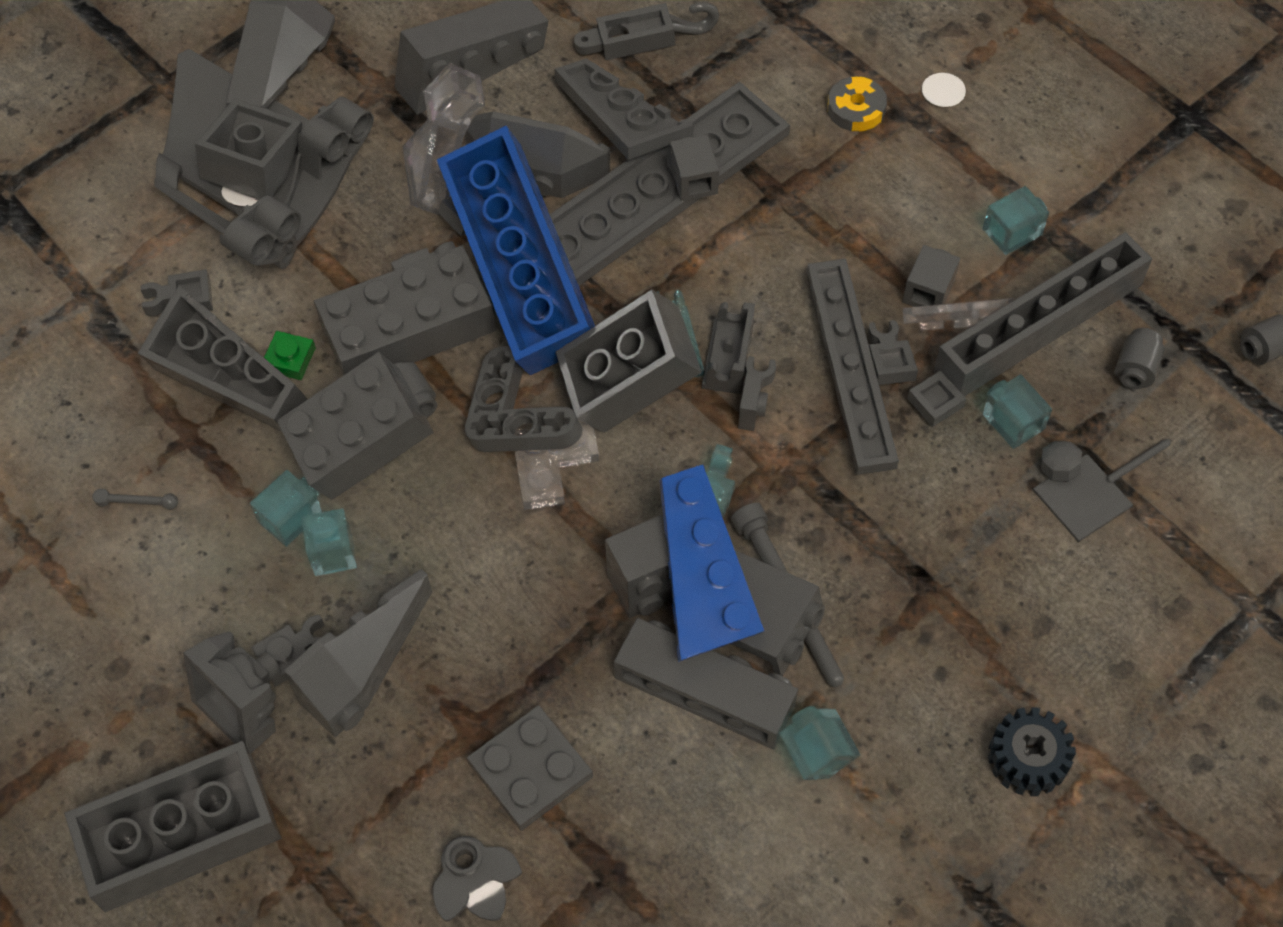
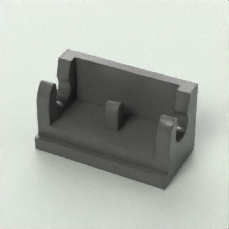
[702,302,755,394]

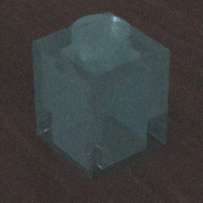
[983,186,1049,255]
[983,374,1052,449]
[250,470,322,547]
[301,508,357,576]
[780,706,861,780]

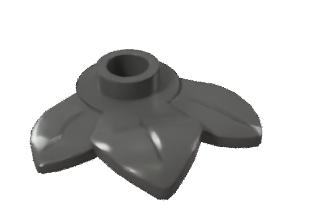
[433,836,522,922]

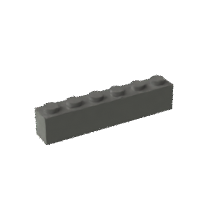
[933,232,1152,396]

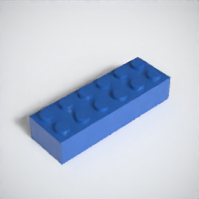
[437,126,595,375]

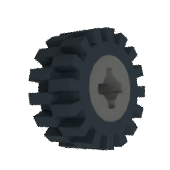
[988,707,1076,796]

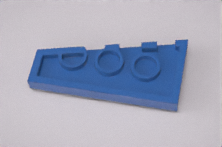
[659,464,764,662]

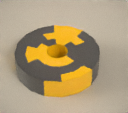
[827,77,887,131]

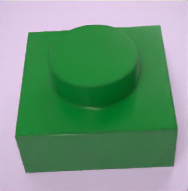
[264,331,316,380]

